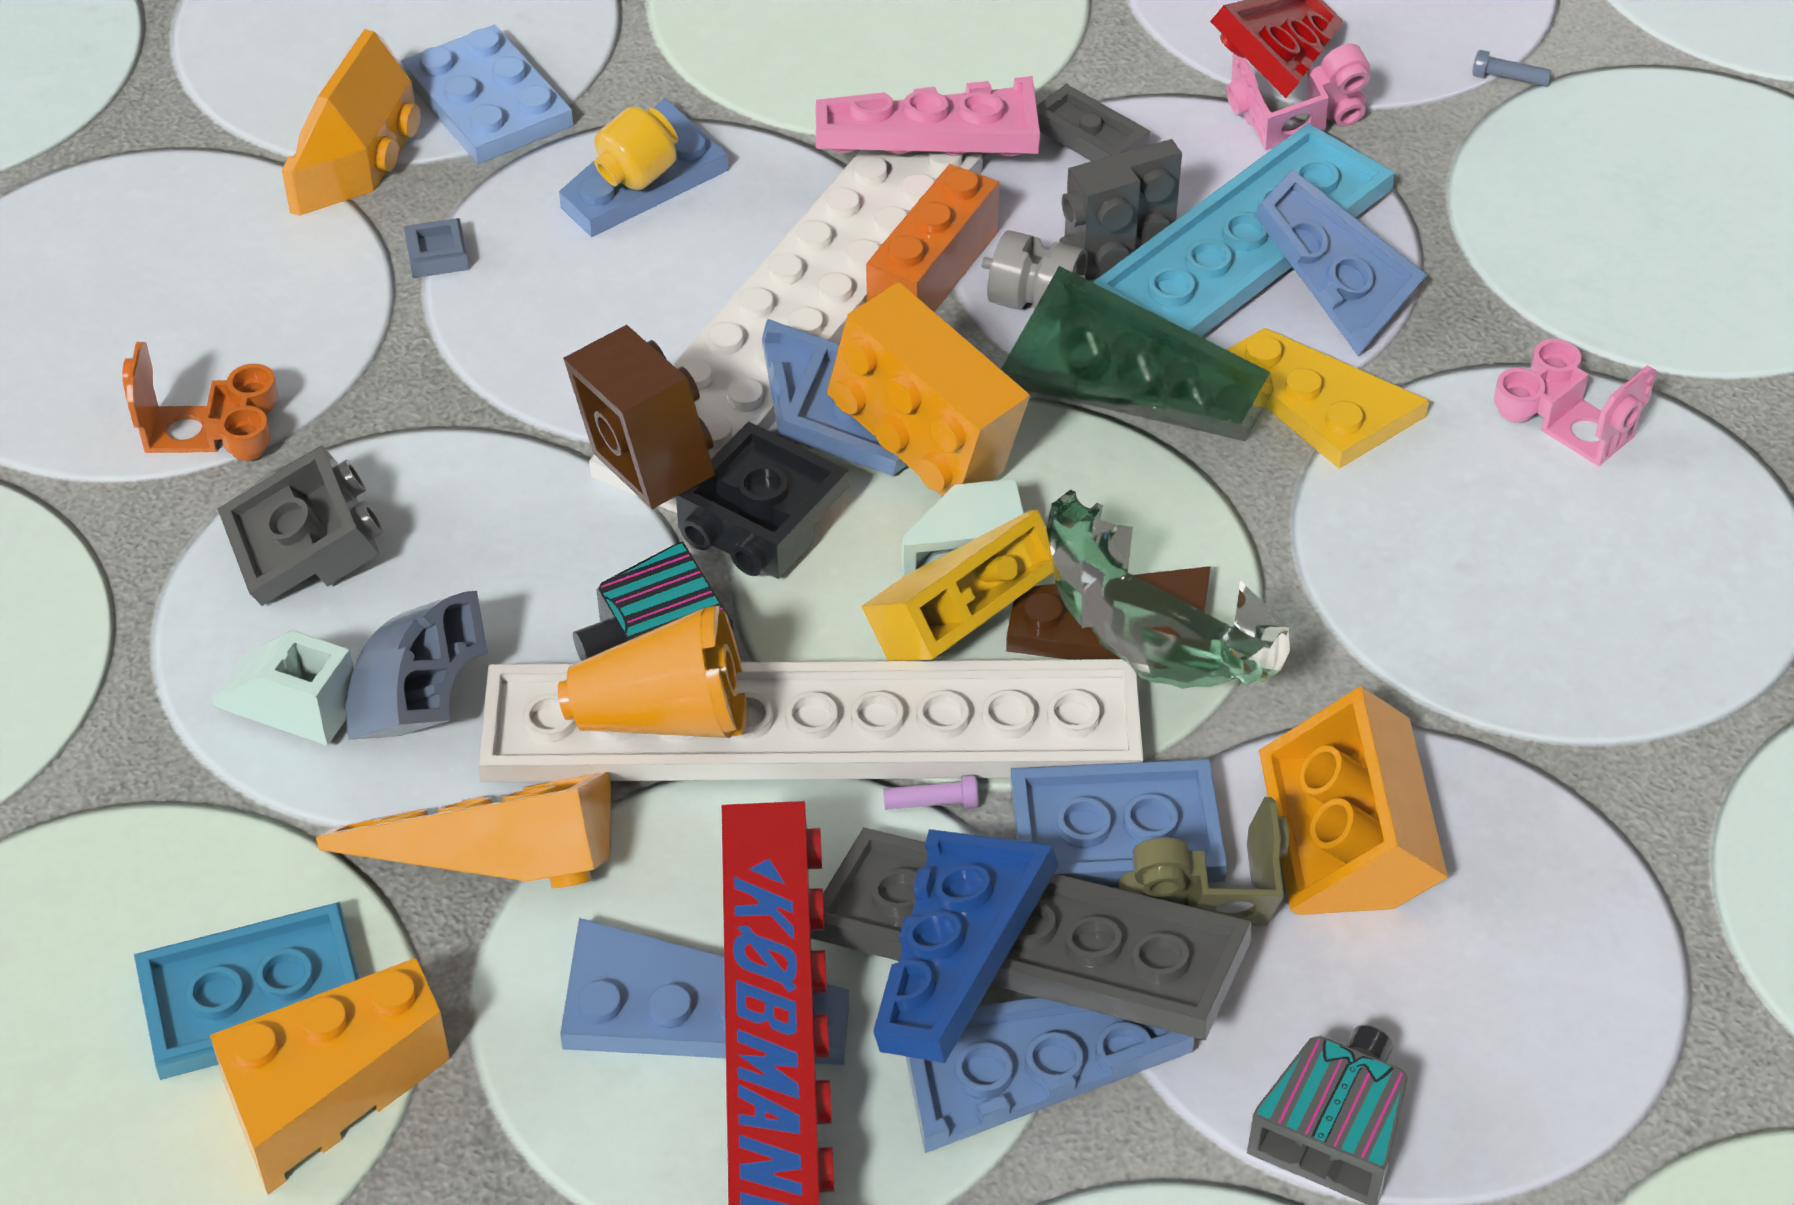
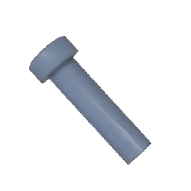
[1472,50,1551,87]

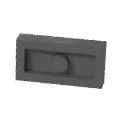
[1036,84,1150,161]

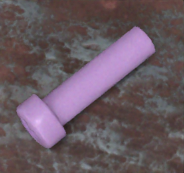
[883,775,979,810]

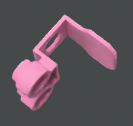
[1226,44,1370,151]
[1494,339,1657,466]

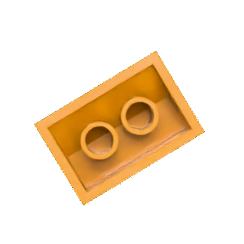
[1259,686,1448,915]

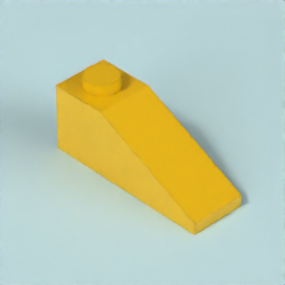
[861,509,1064,661]

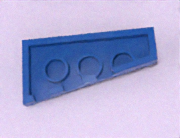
[873,829,1058,1063]

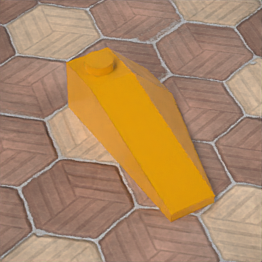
[316,772,611,888]

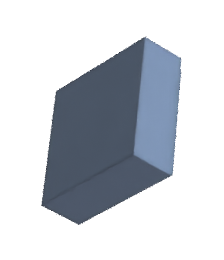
[404,218,469,278]

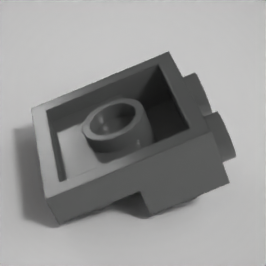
[1059,139,1182,282]
[217,445,384,606]

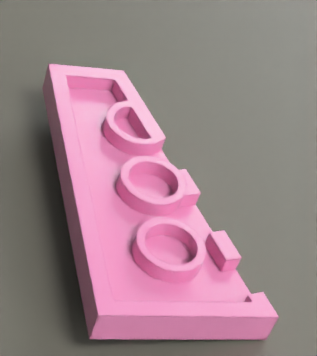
[815,76,1040,157]

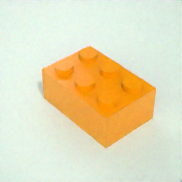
[826,281,1030,496]

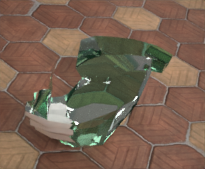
[1046,489,1290,689]

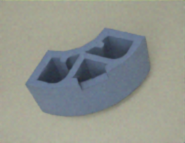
[345,590,488,740]

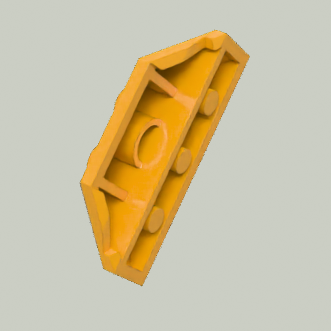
[282,29,421,215]

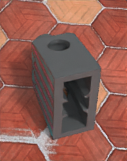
[1247,1025,1408,1205]

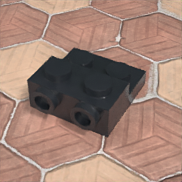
[676,421,849,579]

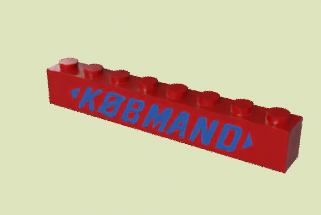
[722,801,835,1205]

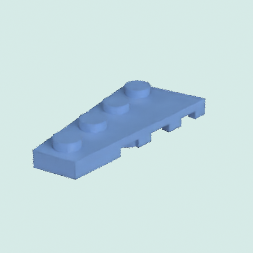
[560,918,849,1065]
[906,997,1194,1153]

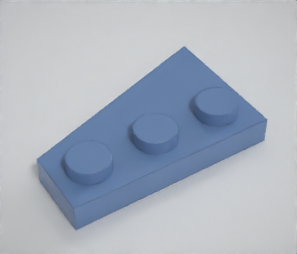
[559,98,728,237]
[1254,169,1427,356]

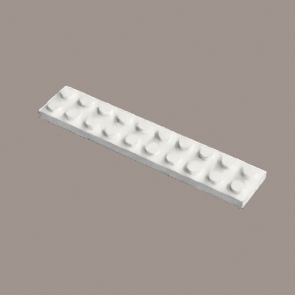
[589,150,983,513]
[478,659,1143,782]

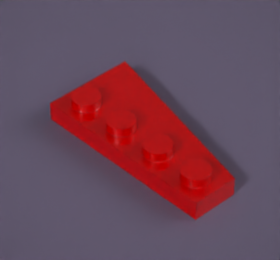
[1210,0,1344,99]

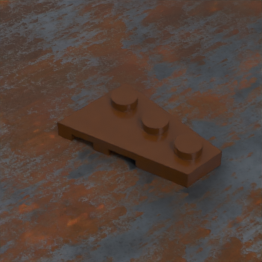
[1006,566,1211,668]

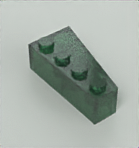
[1001,266,1274,441]

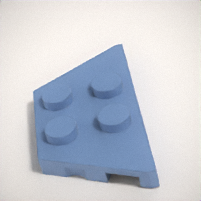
[762,319,907,476]

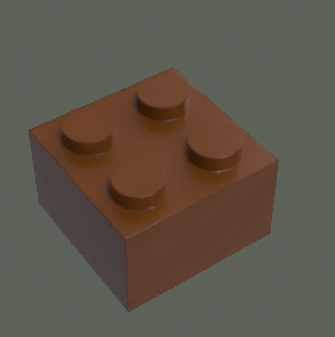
[563,325,715,509]

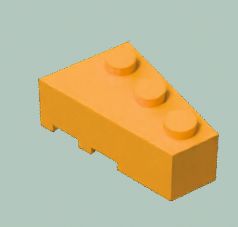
[210,958,450,1195]

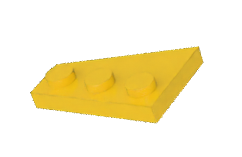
[1220,328,1429,469]

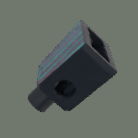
[573,541,734,661]

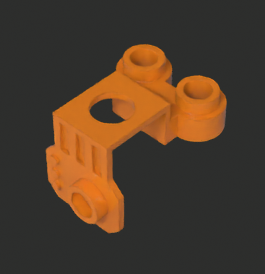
[122,342,278,461]

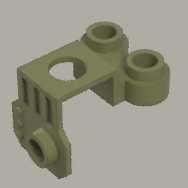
[1118,797,1289,926]

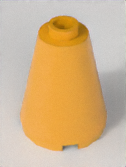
[558,606,747,738]

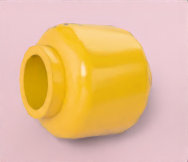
[594,106,678,190]

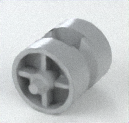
[981,230,1094,322]

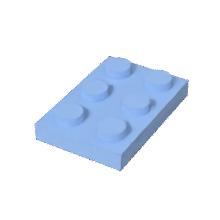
[401,24,573,164]

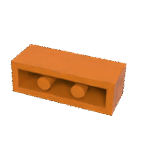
[866,163,999,312]

